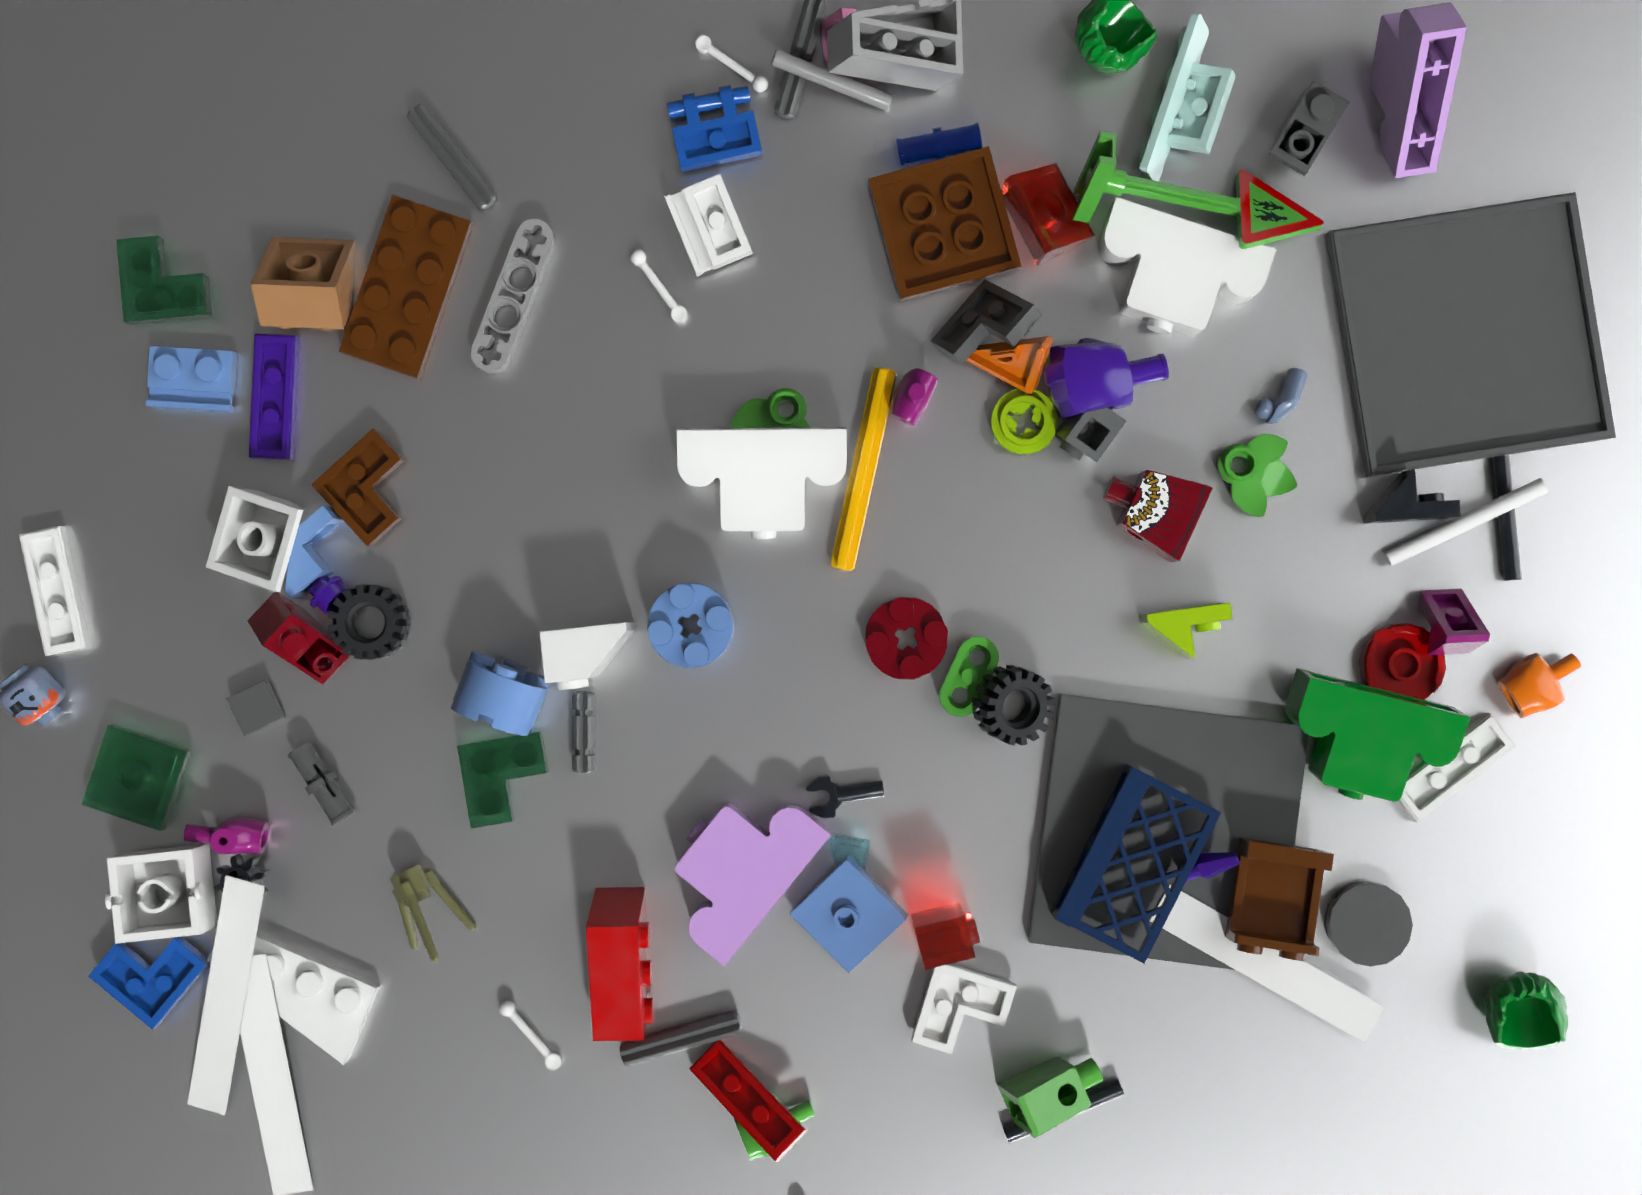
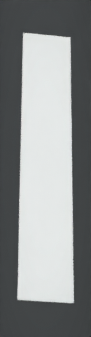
[187,875,265,1116]
[1150,885,1385,1043]
[240,953,314,1195]

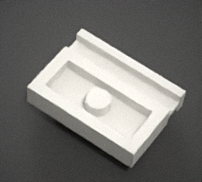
[664,174,752,277]

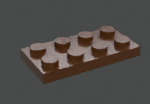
[339,195,474,380]

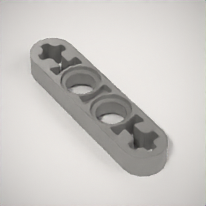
[470,218,556,375]

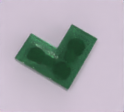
[116,235,212,325]
[457,731,549,828]

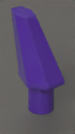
[1178,852,1240,882]

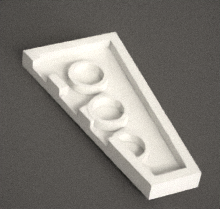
[207,932,380,1065]

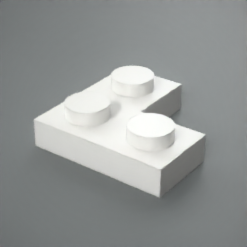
[911,959,1017,1055]

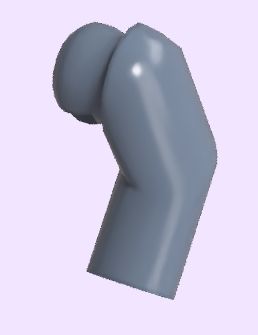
[1255,368,1308,424]

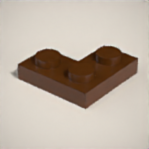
[311,429,405,547]

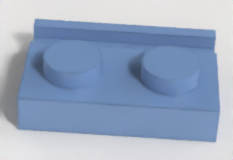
[145,346,238,413]

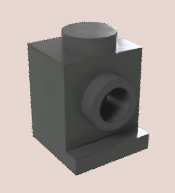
[1055,408,1127,462]

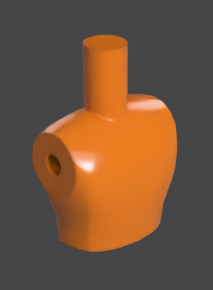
[1498,653,1581,718]

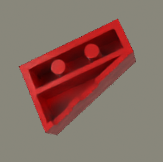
[586,887,654,1041]

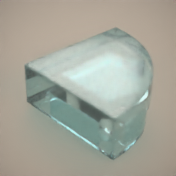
[829,833,871,871]

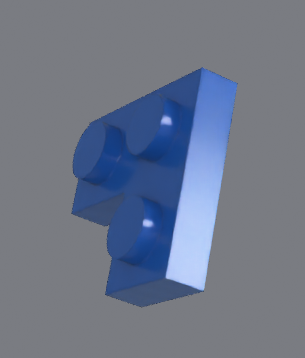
[88,937,210,1030]

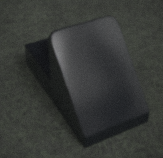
[1363,469,1461,524]

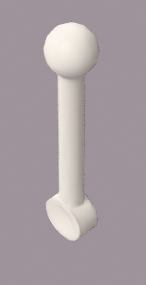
[695,35,768,93]
[630,249,688,323]
[499,1000,562,1070]

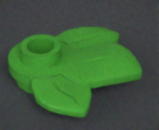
[731,388,810,428]
[1217,434,1297,517]

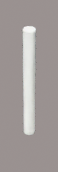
[1383,478,1548,566]

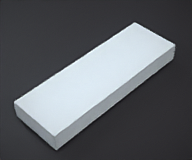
[19,526,91,656]
[1398,713,1517,822]

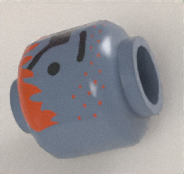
[0,664,65,727]

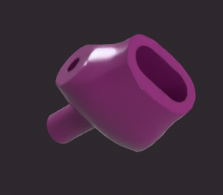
[890,368,938,426]
[184,816,269,854]

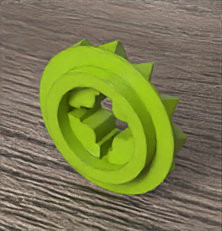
[990,389,1058,455]

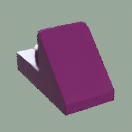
[1418,588,1490,655]

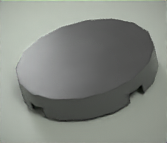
[1325,881,1413,967]

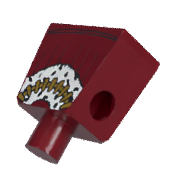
[1103,470,1213,562]

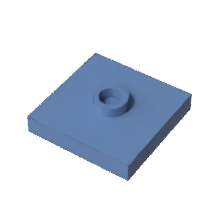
[790,856,908,973]

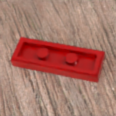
[689,1040,807,1162]

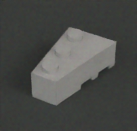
[827,0,963,91]

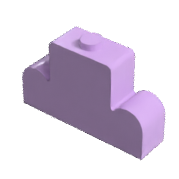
[1370,2,1467,178]
[675,802,831,967]

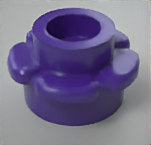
[309,576,347,614]

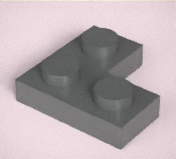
[931,279,1042,364]

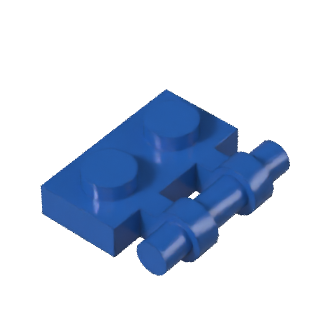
[667,85,762,173]

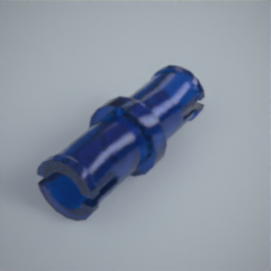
[896,123,983,166]

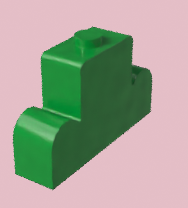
[1285,668,1471,802]

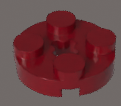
[865,597,948,680]

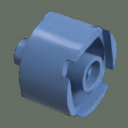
[647,583,734,668]
[451,651,550,736]

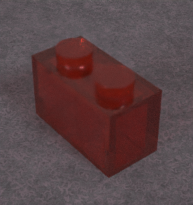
[911,902,980,970]

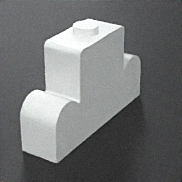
[1098,197,1276,337]
[677,427,847,539]

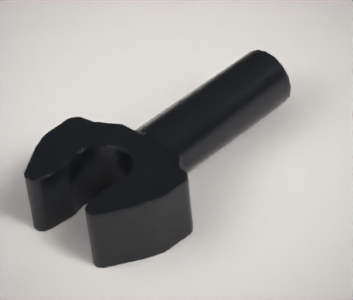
[806,775,885,818]

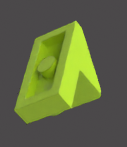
[1139,603,1233,659]

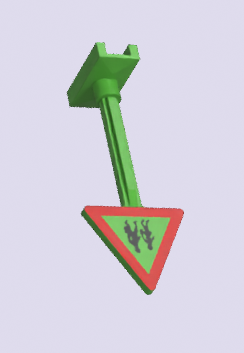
[1073,130,1324,249]

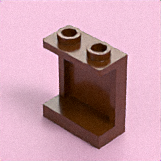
[1225,837,1334,961]

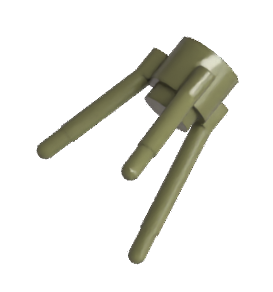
[390,864,476,962]

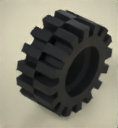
[328,584,411,660]
[972,665,1055,746]

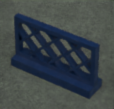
[1050,764,1221,964]

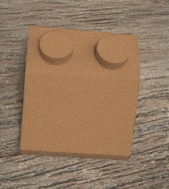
[251,237,356,331]

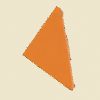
[966,336,1053,395]

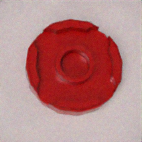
[1359,623,1446,700]

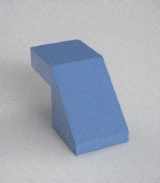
[285,505,344,599]

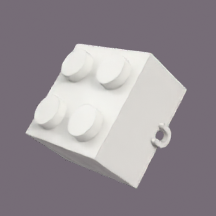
[105,843,217,944]

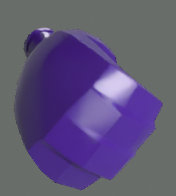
[1043,338,1169,418]

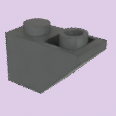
[1268,80,1350,176]

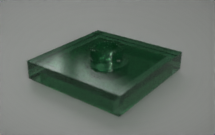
[81,724,192,831]

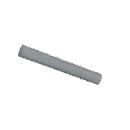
[771,49,892,111]

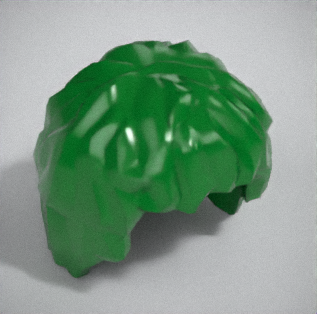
[1075,0,1158,73]
[1485,971,1568,1050]

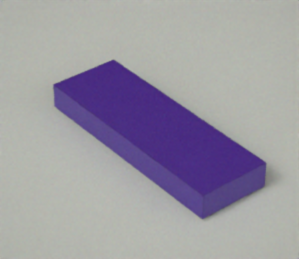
[249,333,300,461]

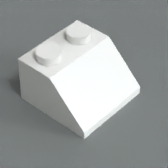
[206,486,303,592]
[539,622,635,690]

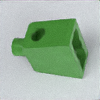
[996,1057,1103,1138]

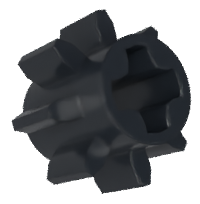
[213,854,271,894]

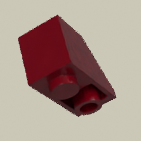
[247,592,350,685]

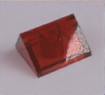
[1001,163,1095,266]

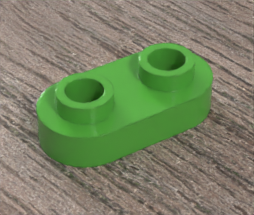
[939,637,999,717]

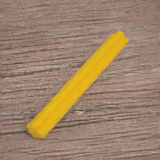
[831,367,897,571]

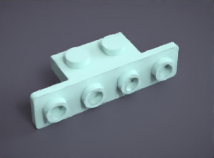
[1138,13,1236,181]

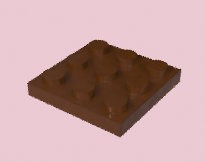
[868,146,1022,302]

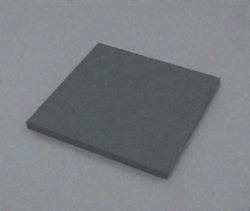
[1326,192,1616,477]
[1028,694,1309,970]

